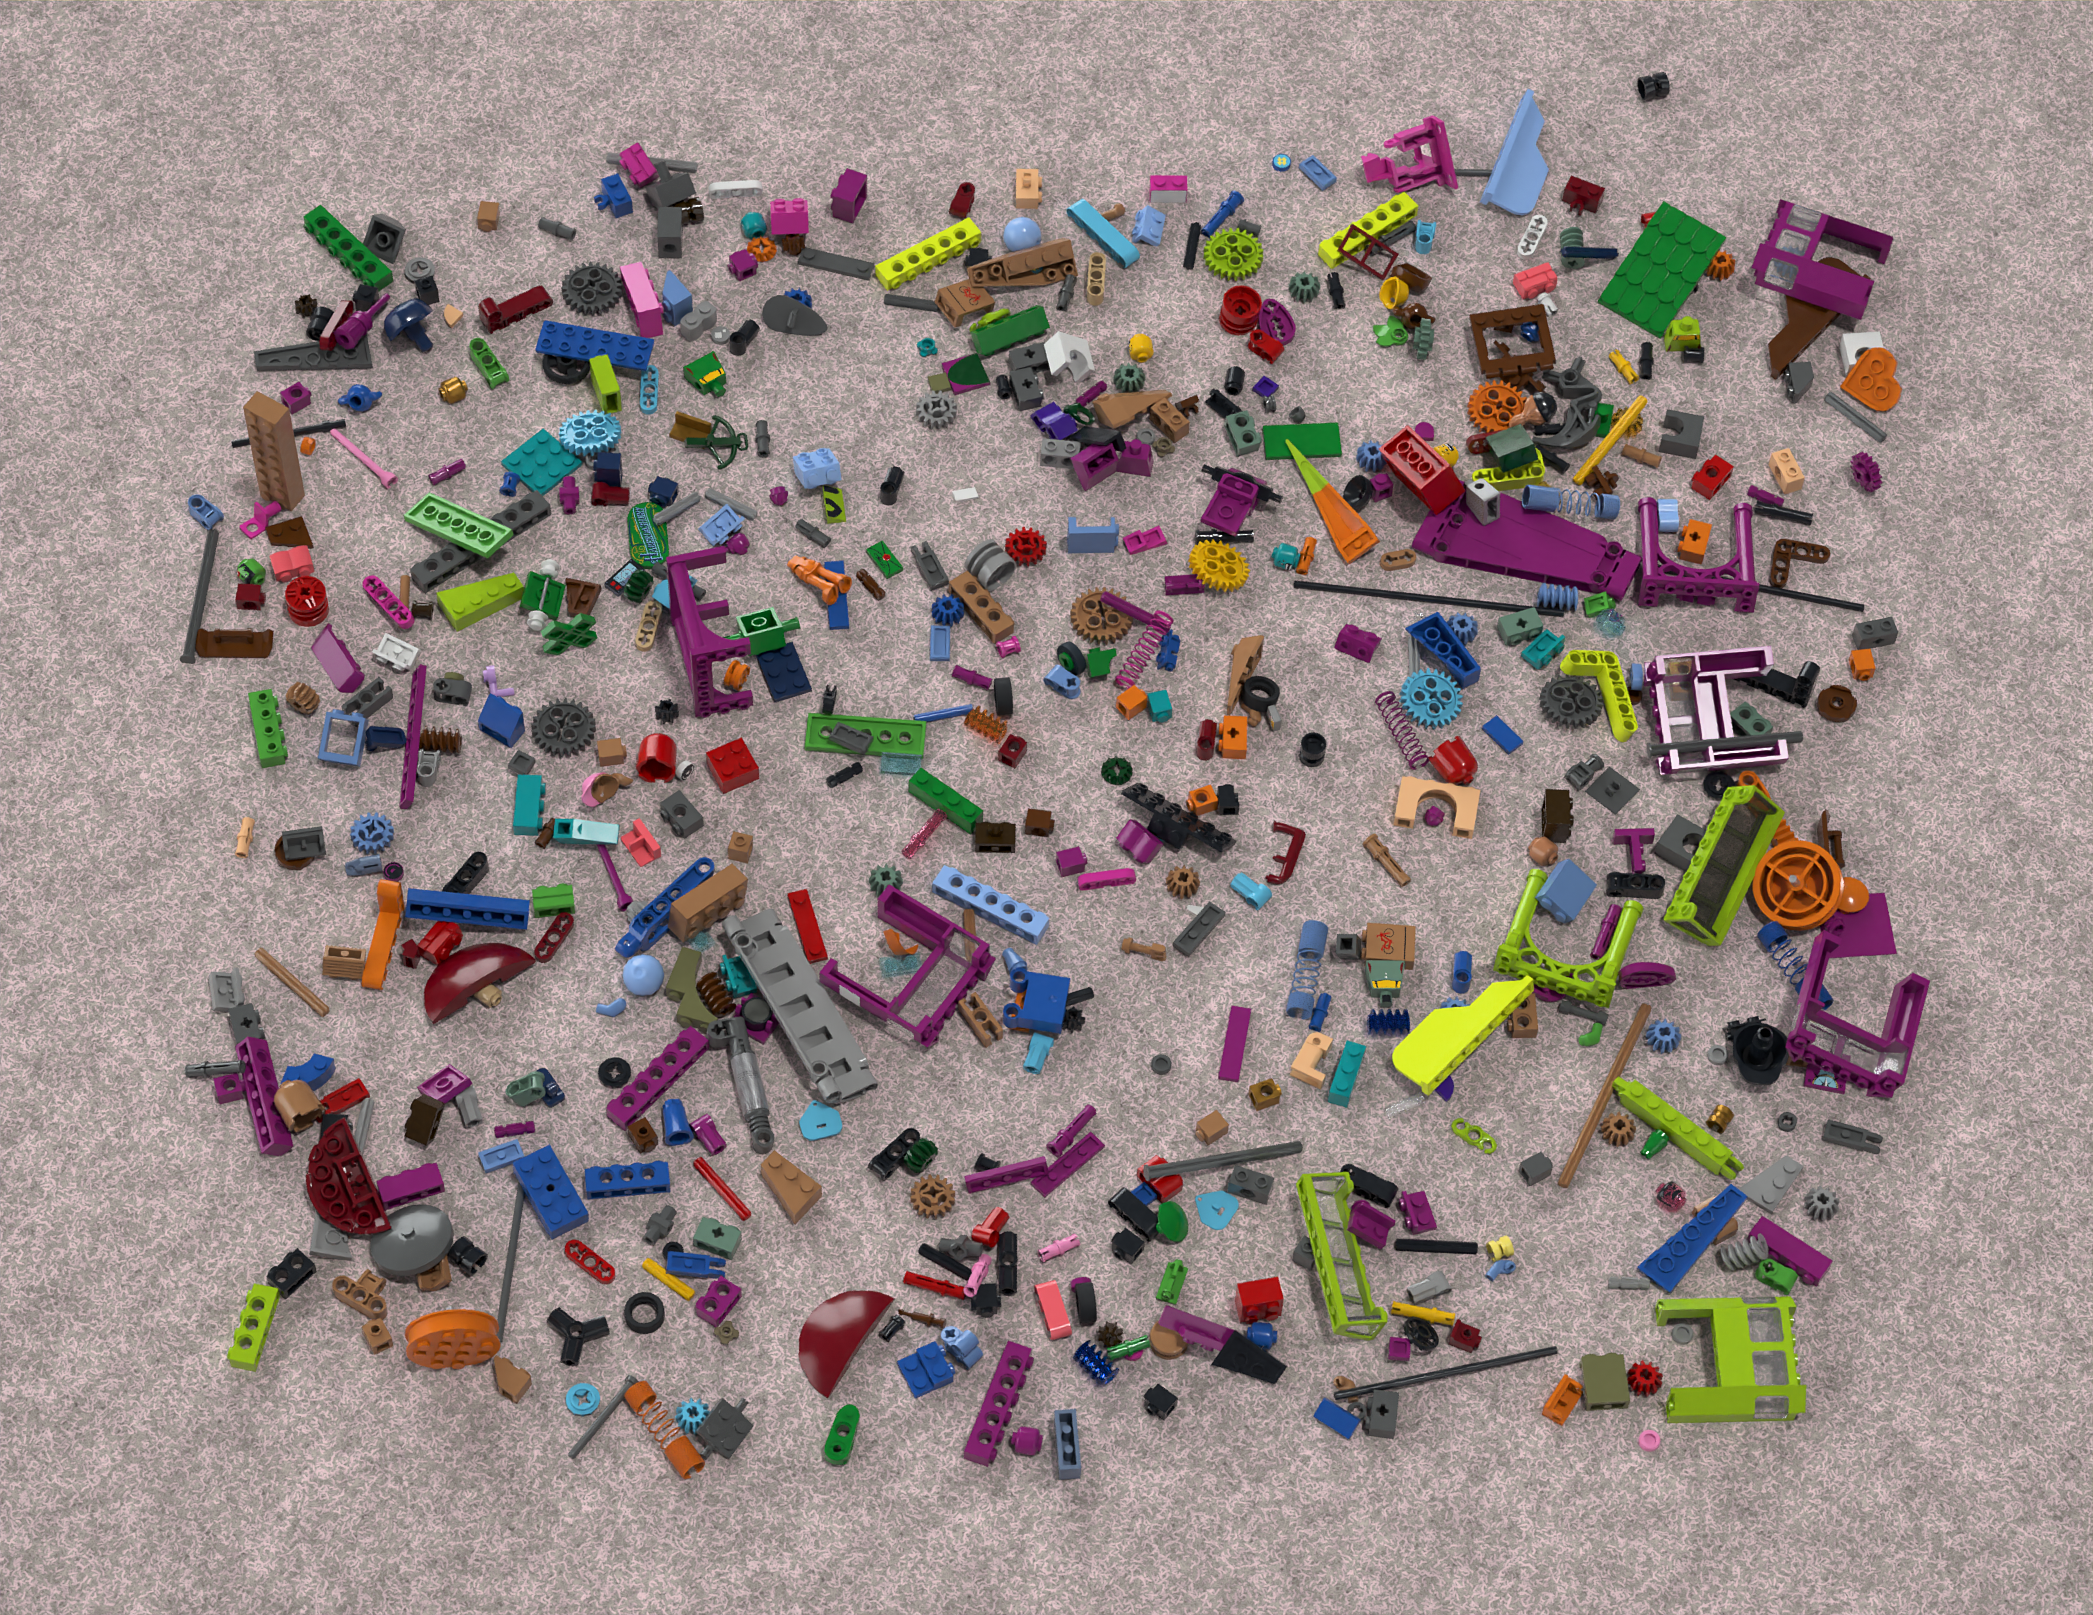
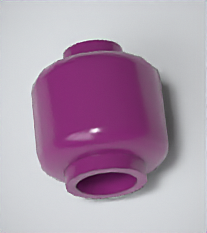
[1011,1426,1043,1456]

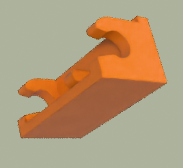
[1542,1374,1583,1426]

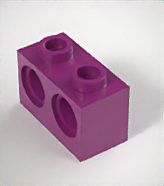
[695,1276,742,1327]

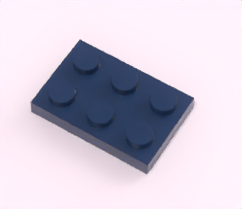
[756,642,812,703]

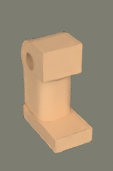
[1290,1032,1333,1090]

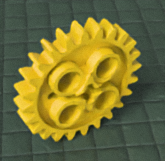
[1188,539,1250,592]

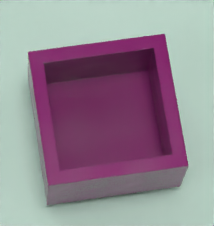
[830,168,867,224]

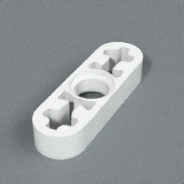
[709,180,763,199]
[1517,215,1548,260]

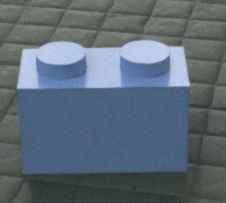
[662,270,693,326]

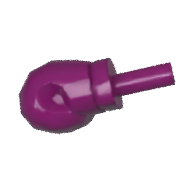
[725,533,750,555]

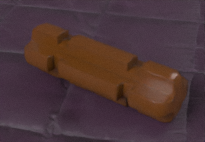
[856,569,886,600]

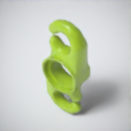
[969,308,1011,332]
[1451,1118,1497,1154]

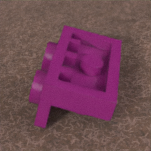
[1398,1190,1437,1235]
[1347,1202,1396,1249]

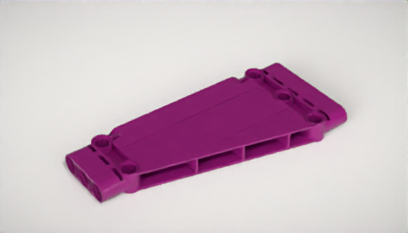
[1411,480,1642,601]

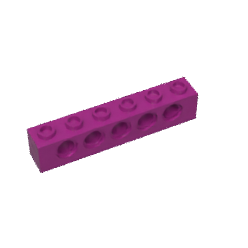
[606,1026,709,1131]
[235,1036,294,1156]
[964,1340,1034,1467]

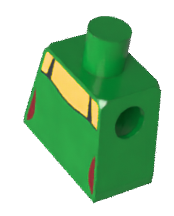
[683,351,726,397]

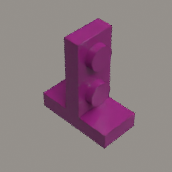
[1612,828,1655,874]

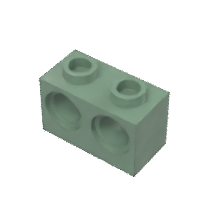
[1224,410,1262,456]
[1730,701,1773,748]

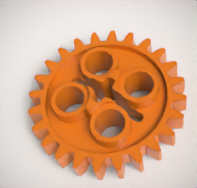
[1467,380,1527,433]

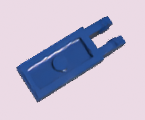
[666,1251,726,1279]

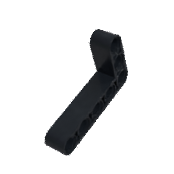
[1733,661,1820,708]

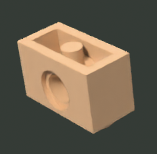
[1768,448,1805,495]

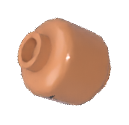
[1528,837,1558,866]

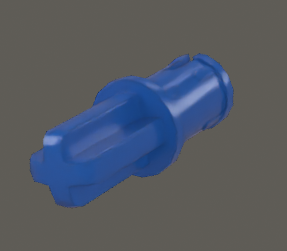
[1308,993,1332,1032]

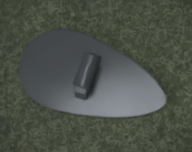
[762,295,828,336]

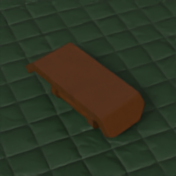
[195,628,274,658]
[1817,809,1845,868]

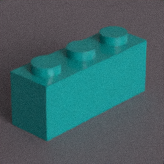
[513,774,546,836]
[1328,1040,1366,1108]

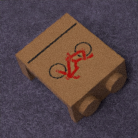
[935,279,995,328]
[1361,923,1416,970]

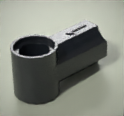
[730,319,760,356]
[880,466,905,506]

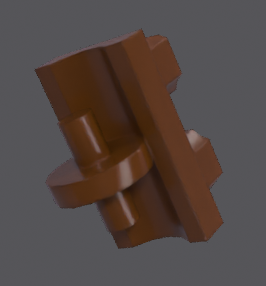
[1584,465,1619,500]

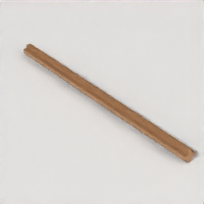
[1558,1003,1652,1188]

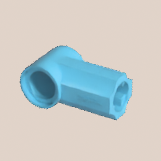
[1230,872,1272,910]
[1023,1032,1054,1074]

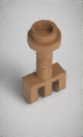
[1122,937,1166,961]

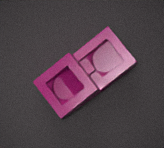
[1123,525,1168,555]

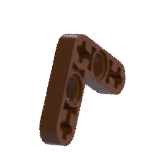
[1770,539,1830,588]

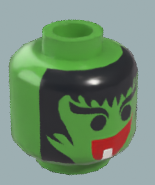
[237,559,266,585]

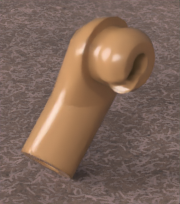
[1101,203,1125,221]
[1241,703,1262,727]
[1333,1376,1359,1403]

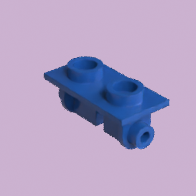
[1156,629,1181,672]

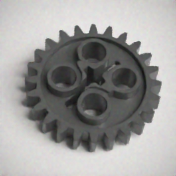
[561,261,623,316]
[1539,674,1603,729]
[531,698,596,757]

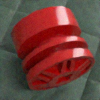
[1219,285,1262,336]
[285,576,329,627]

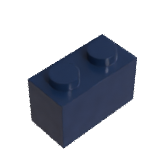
[593,452,623,487]

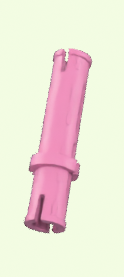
[964,1254,992,1297]

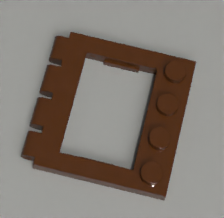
[1469,304,1556,379]

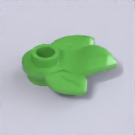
[1373,316,1408,346]

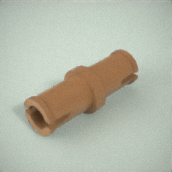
[1622,444,1662,468]

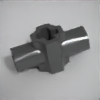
[643,1205,677,1245]
[939,1235,983,1260]

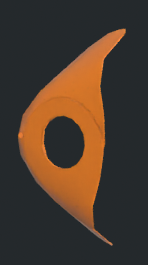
[883,929,919,956]

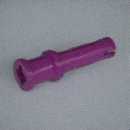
[1046,1104,1097,1157]

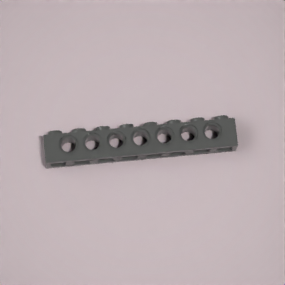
[410,490,551,594]

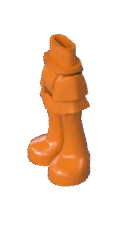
[787,555,852,605]

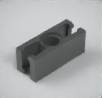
[341,677,393,727]

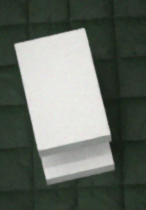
[1044,331,1095,383]
[1839,331,1883,377]

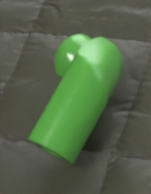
[1578,1023,1603,1047]

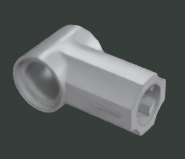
[455,1085,483,1128]
[1407,1271,1452,1305]

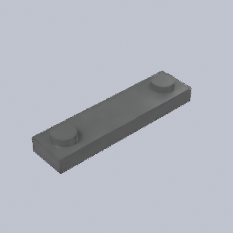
[798,247,875,281]

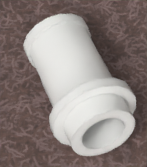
[1537,292,1559,317]

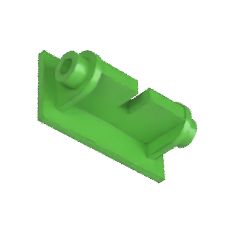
[1156,1259,1189,1305]

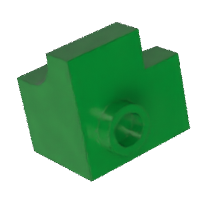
[1083,647,1117,677]

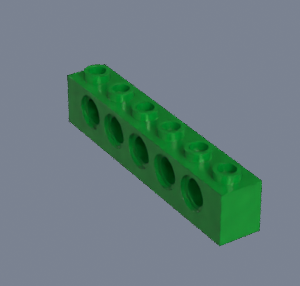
[303,204,393,292]

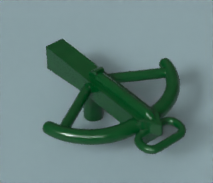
[684,415,748,470]

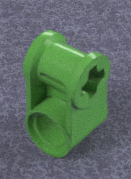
[1755,1258,1798,1295]

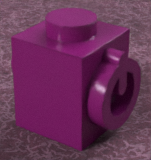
[728,249,758,281]

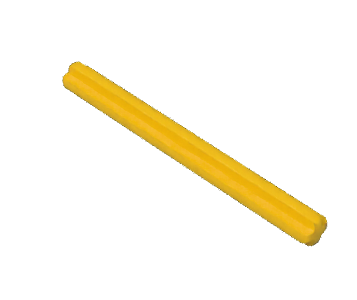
[1573,395,1648,485]

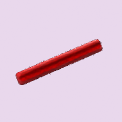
[693,1157,751,1221]

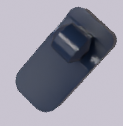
[365,726,407,751]
[536,1068,565,1108]

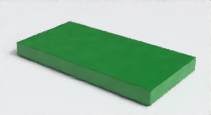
[1262,422,1342,460]

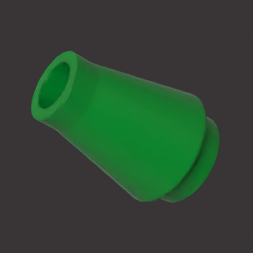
[1640,1129,1669,1160]

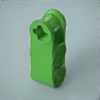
[469,338,510,389]

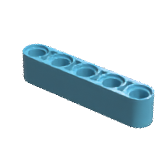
[1066,199,1140,268]

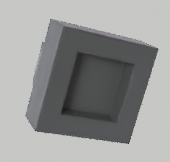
[508,750,536,775]

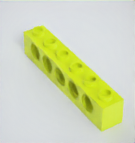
[1318,192,1418,269]
[875,217,981,291]

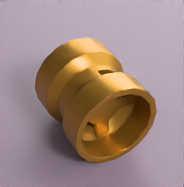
[1706,1104,1734,1133]

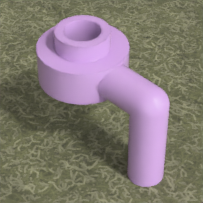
[483,665,514,697]

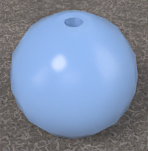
[1004,217,1041,252]
[622,954,664,996]

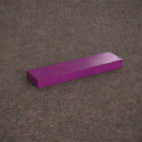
[1218,1005,1252,1083]
[1031,1132,1105,1198]
[964,1156,1049,1194]

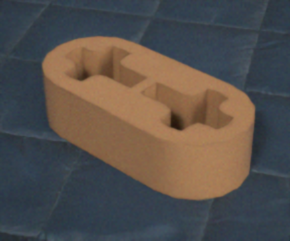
[1380,549,1416,571]

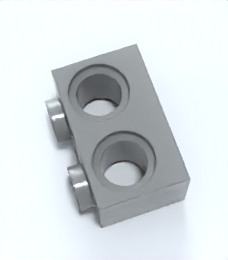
[1040,438,1081,469]

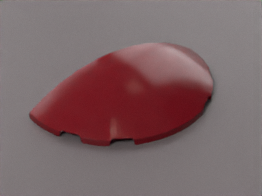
[424,943,536,1024]
[306,1117,392,1235]
[798,1290,895,1398]

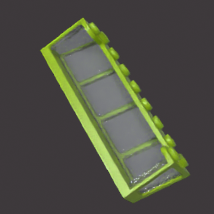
[1296,1172,1388,1341]

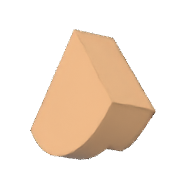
[444,304,463,328]

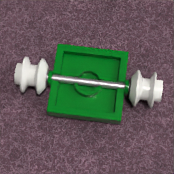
[520,559,566,631]

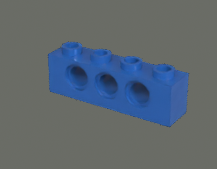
[585,1161,671,1200]

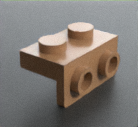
[417,1254,452,1291]

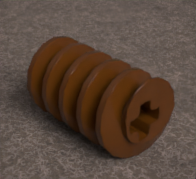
[419,725,462,754]
[696,972,737,1018]

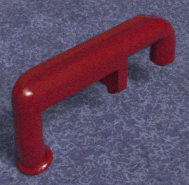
[1265,820,1306,885]

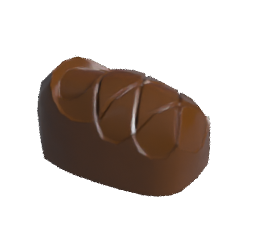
[1390,263,1432,292]

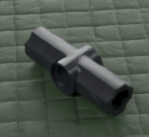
[998,1231,1018,1296]

